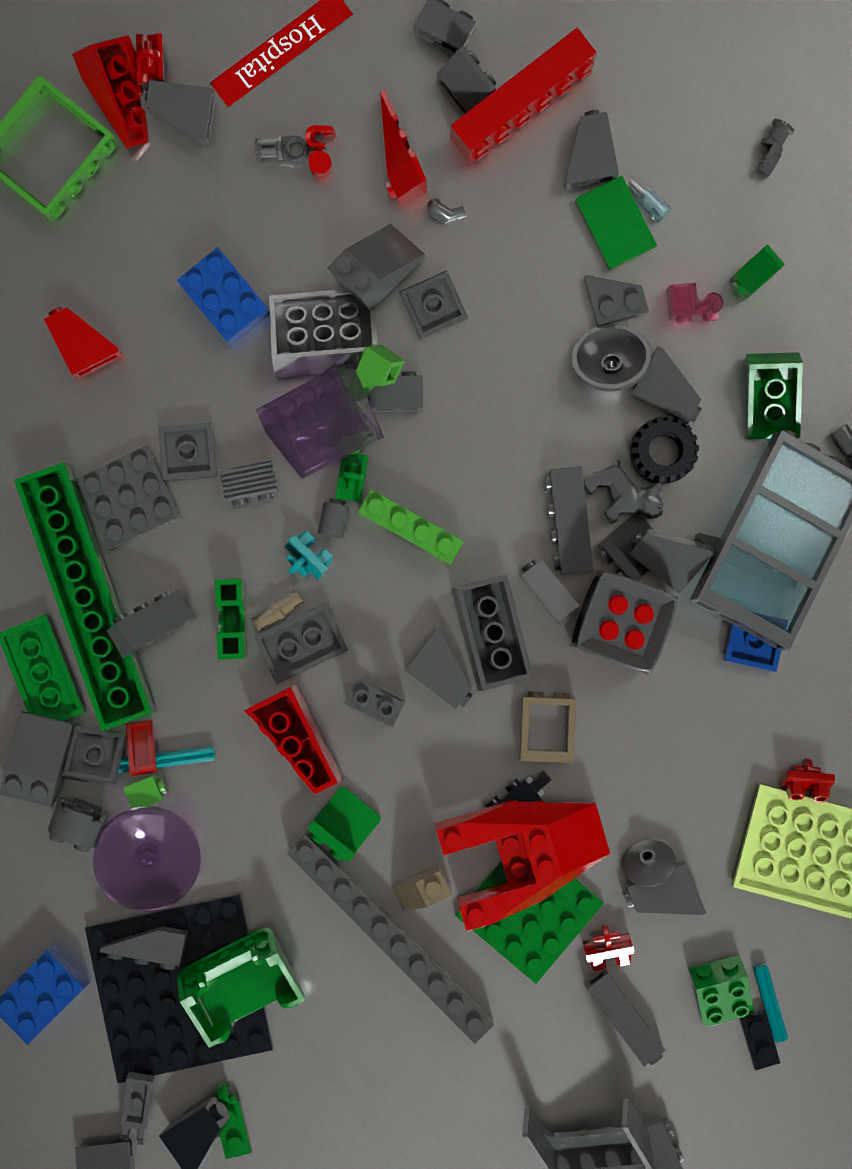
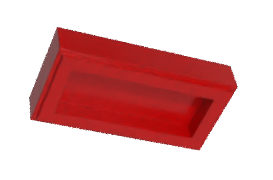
[125,720,157,776]

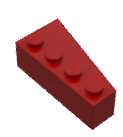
[244,685,343,795]

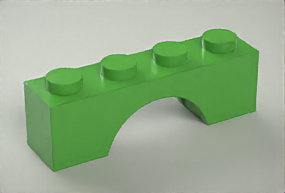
[326,344,405,455]
[358,489,464,565]

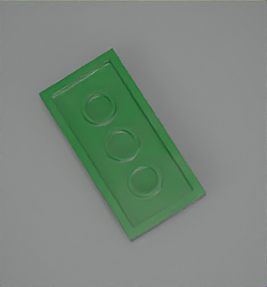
[0,614,86,721]

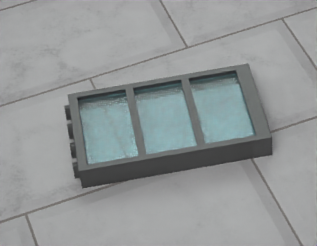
[690,430,852,651]

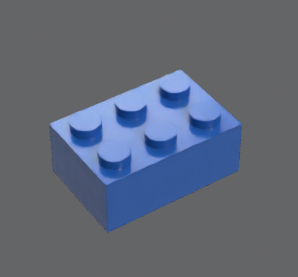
[177,247,270,346]
[0,945,90,1045]

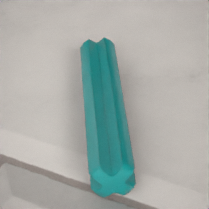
[753,964,788,1043]

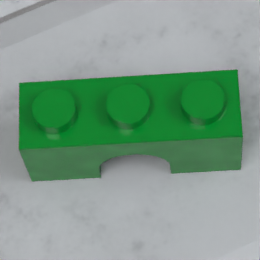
[215,579,247,660]

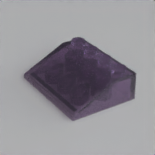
[256,363,384,478]

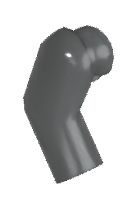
[427,198,466,223]

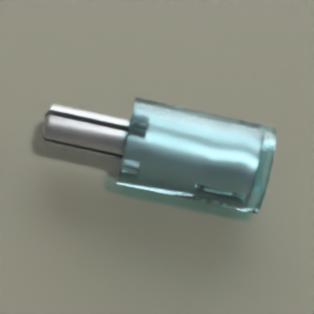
[628,179,672,223]

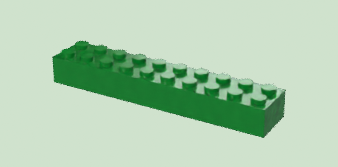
[14,462,156,731]

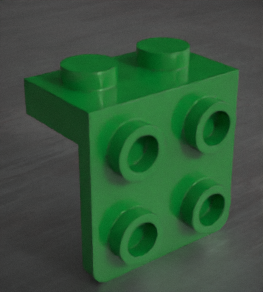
[307,787,381,863]
[688,955,754,1027]

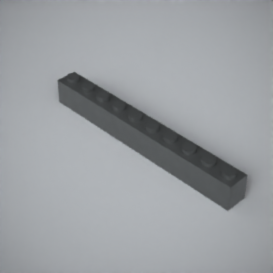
[287,832,494,1044]

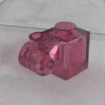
[666,283,724,324]

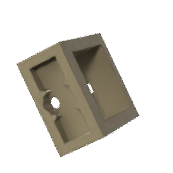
[519,691,576,763]

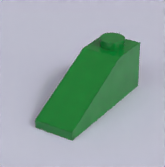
[730,244,785,299]

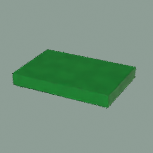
[575,175,657,270]

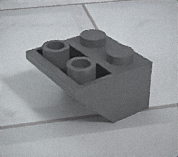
[437,46,496,114]

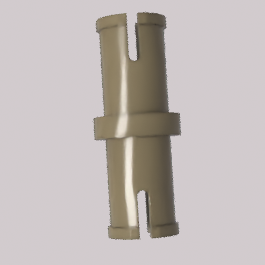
[251,590,304,633]

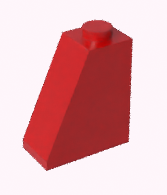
[44,307,123,379]

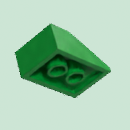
[745,352,803,439]

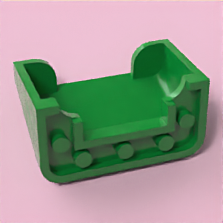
[176,928,305,1048]

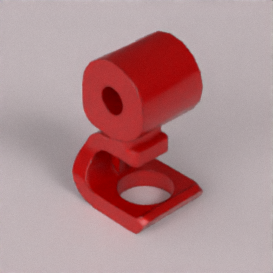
[305,125,336,178]

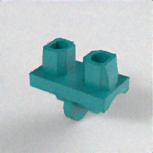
[284,531,333,580]

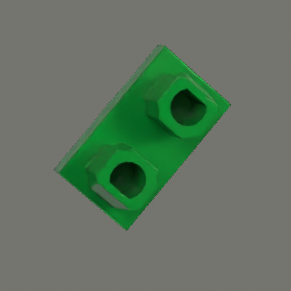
[335,451,369,503]

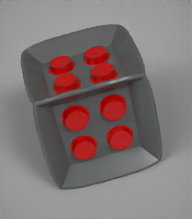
[570,569,678,675]

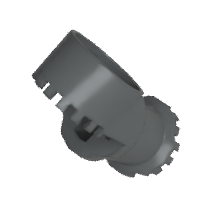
[757,118,794,176]
[255,135,309,162]

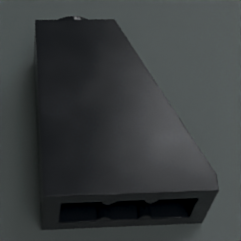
[159,1095,231,1169]

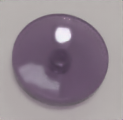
[93,806,201,911]

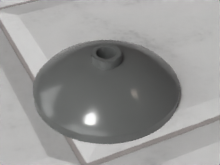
[572,324,652,391]

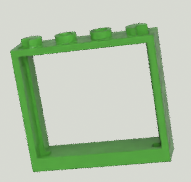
[0,75,117,221]

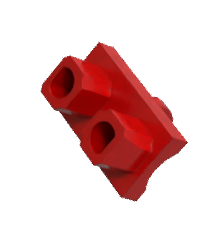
[136,33,164,83]
[781,758,835,803]
[583,926,634,971]

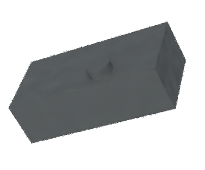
[452,574,534,691]

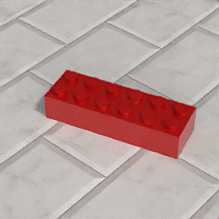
[450,27,597,163]

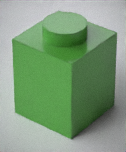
[123,774,168,812]

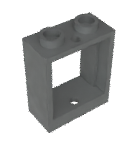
[344,678,405,727]

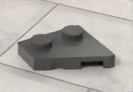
[584,275,649,326]

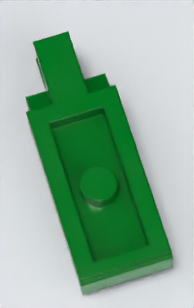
[216,1082,252,1159]

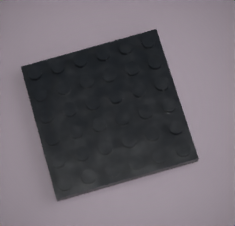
[85,893,274,1084]

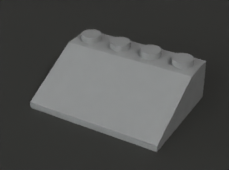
[269,289,378,378]

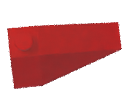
[72,35,149,149]
[380,90,427,204]

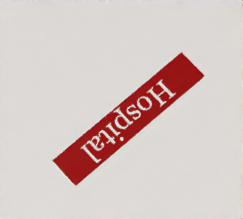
[210,0,353,107]

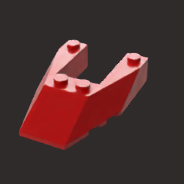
[435,800,610,932]

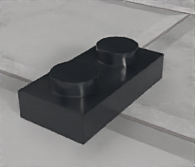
[739,1010,781,1071]

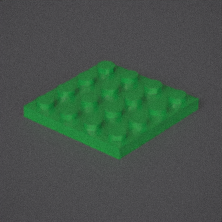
[455,860,604,984]

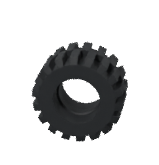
[630,416,699,484]

